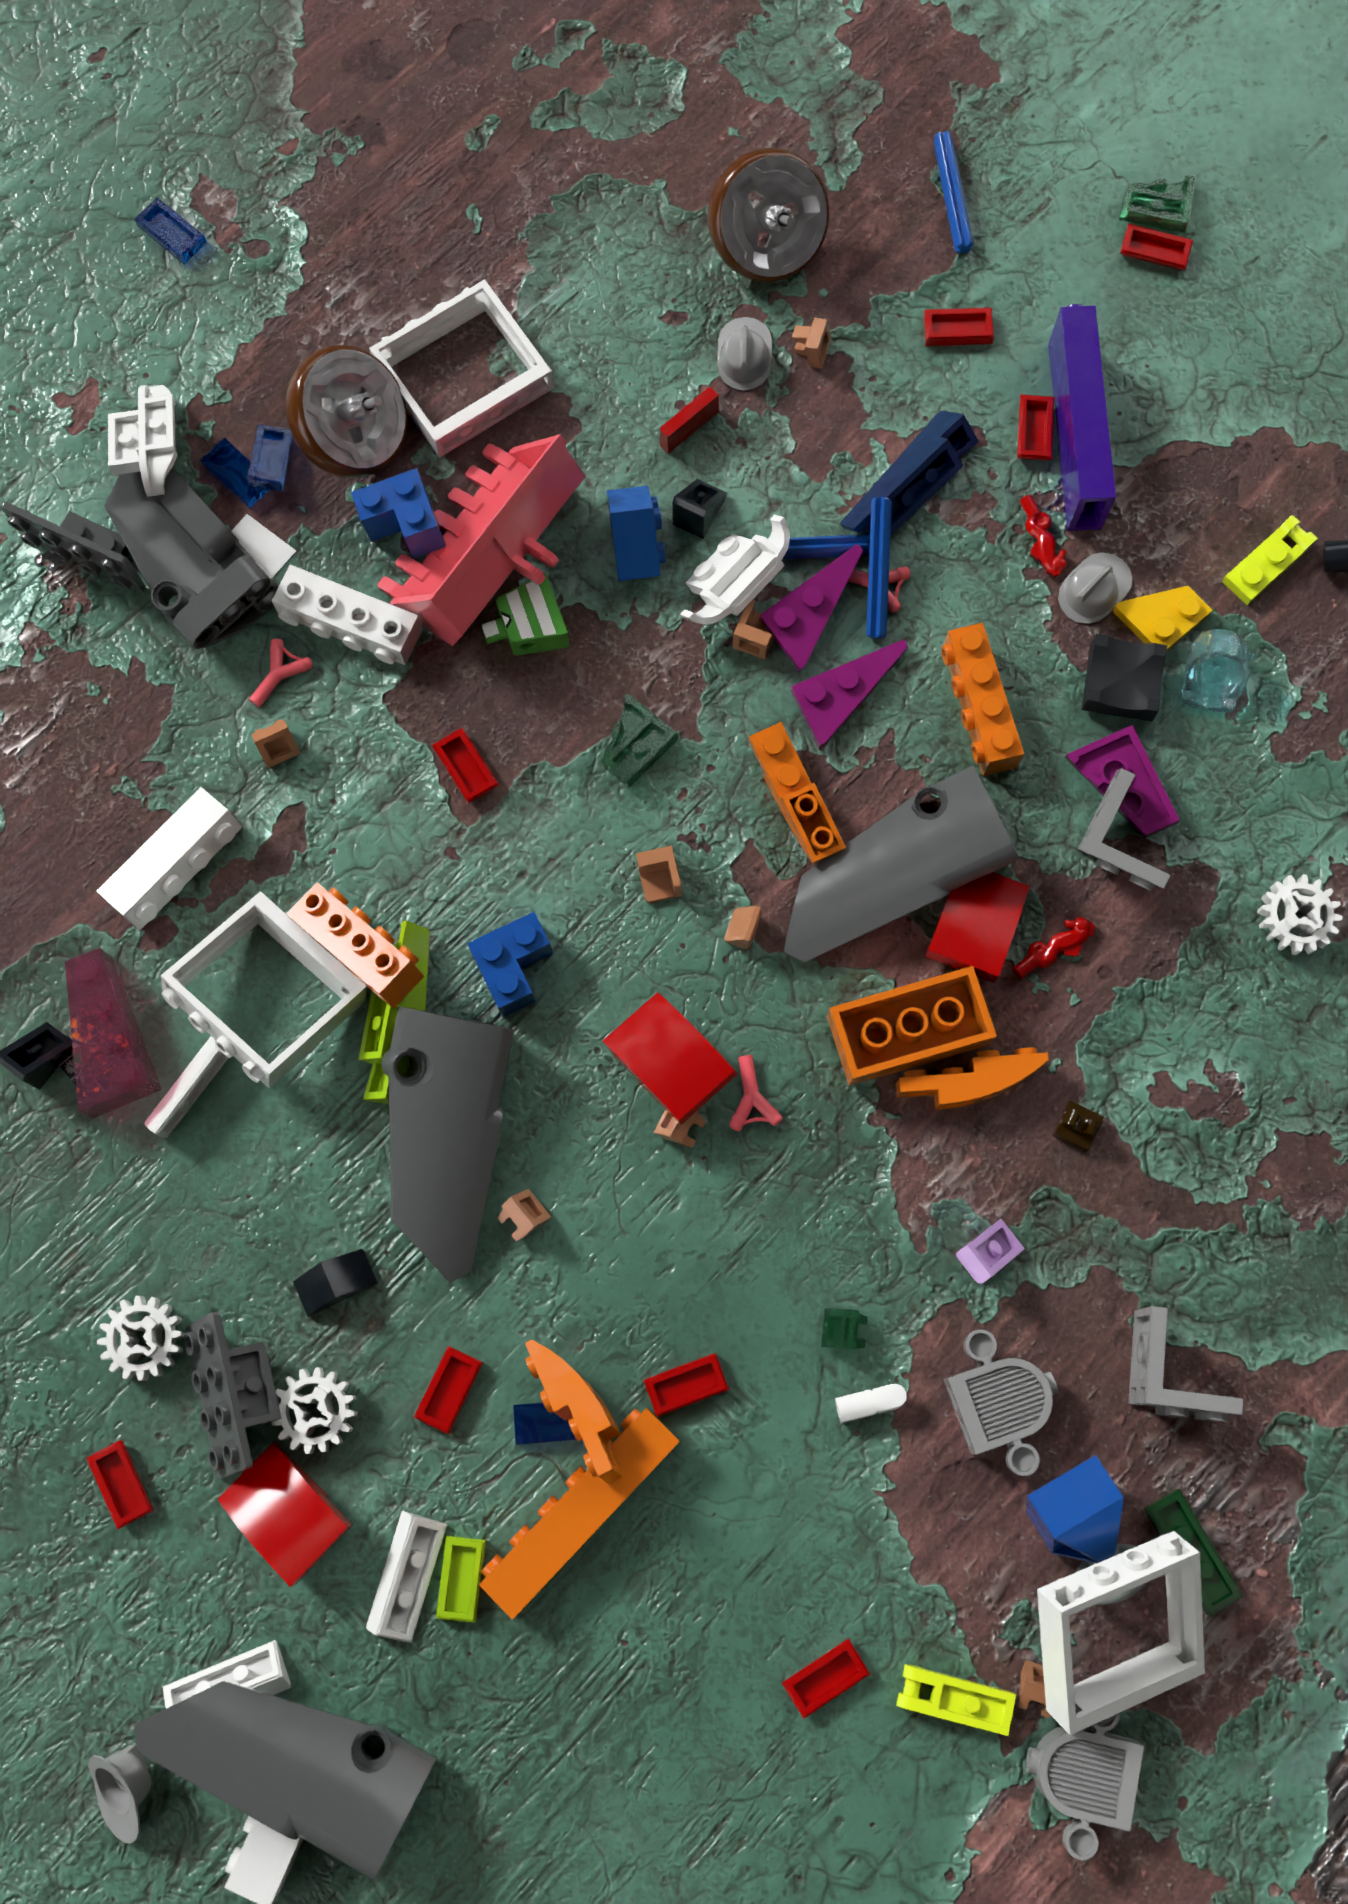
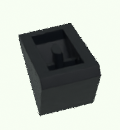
[672,479,727,539]
[0,1022,75,1090]
[293,1249,378,1317]

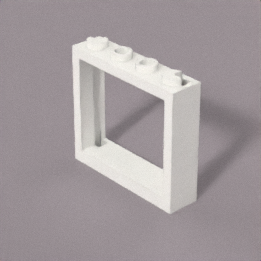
[369,279,554,458]
[161,891,367,1088]
[1037,1531,1205,1735]

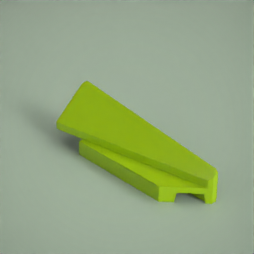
[358,921,430,1104]

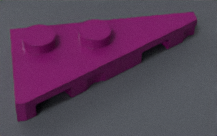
[759,544,863,672]
[791,639,908,750]

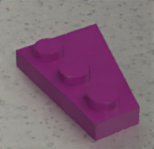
[1065,725,1180,838]

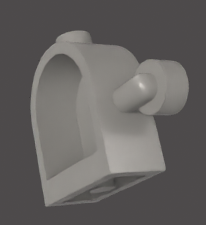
[943,1329,1059,1476]
[1026,1713,1144,1860]

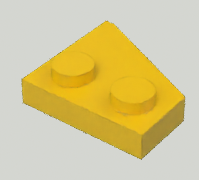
[1112,586,1213,651]

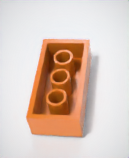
[827,966,997,1086]

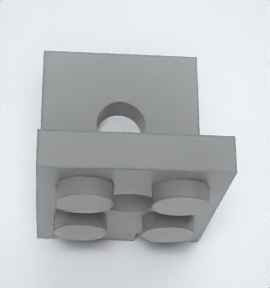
[1078,768,1170,891]
[1128,1306,1243,1422]

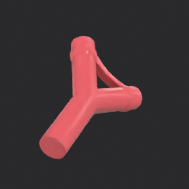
[848,566,911,613]
[249,638,313,708]
[729,1055,783,1131]

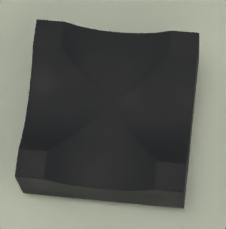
[1081,633,1167,722]

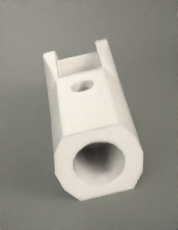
[835,1384,907,1424]

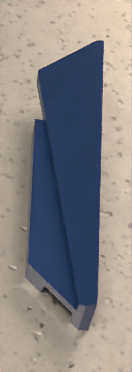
[840,411,979,535]

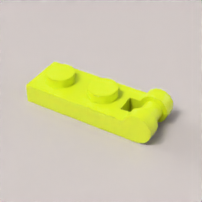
[1222,515,1318,605]
[896,1664,1016,1736]

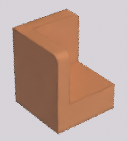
[733,600,774,660]
[636,845,682,904]

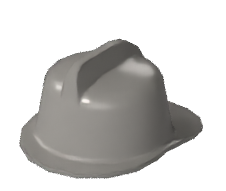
[717,317,772,391]
[1058,552,1133,624]
[88,1744,152,1844]

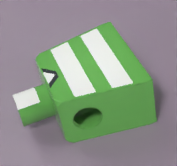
[481,574,570,656]

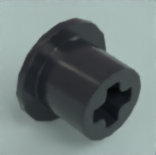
[1323,540,1348,573]

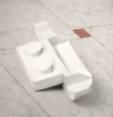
[108,385,177,497]
[680,515,790,625]

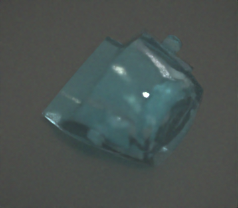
[1182,629,1256,712]

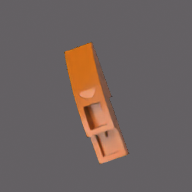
[748,722,846,864]
[895,1048,1049,1110]
[525,1339,623,1484]

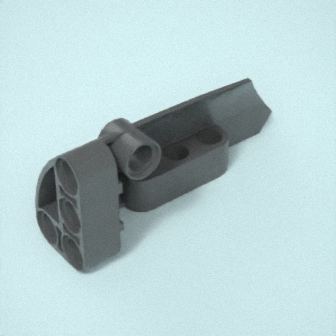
[104,467,279,649]
[784,765,1019,963]
[382,1006,514,1283]
[134,1681,436,1879]

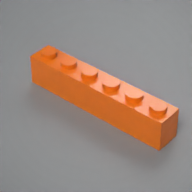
[479,1408,680,1620]

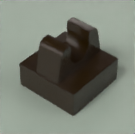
[1052,1100,1104,1152]

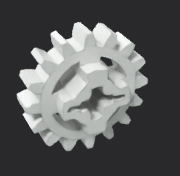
[1257,874,1343,955]
[97,1295,185,1381]
[271,1367,357,1454]

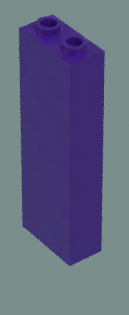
[1048,304,1116,531]

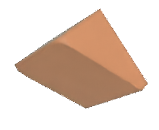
[724,906,762,950]

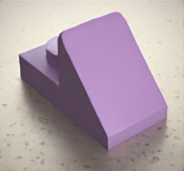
[956,1219,1025,1284]

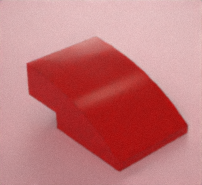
[925,872,1030,983]
[602,992,738,1125]
[218,1441,353,1587]

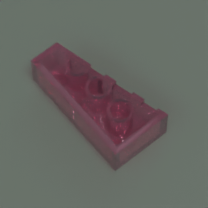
[65,948,162,1119]

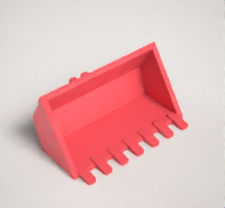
[377,434,585,646]

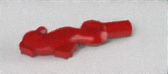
[1019,494,1067,578]
[1012,917,1095,979]

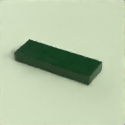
[1143,1489,1243,1617]

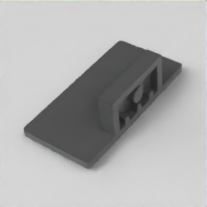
[0,501,145,592]
[184,1311,281,1479]

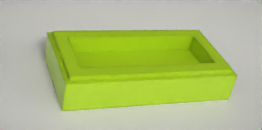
[436,1535,487,1623]

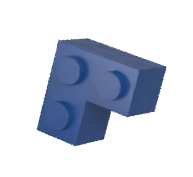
[351,468,446,558]
[607,485,666,581]
[467,912,553,1017]

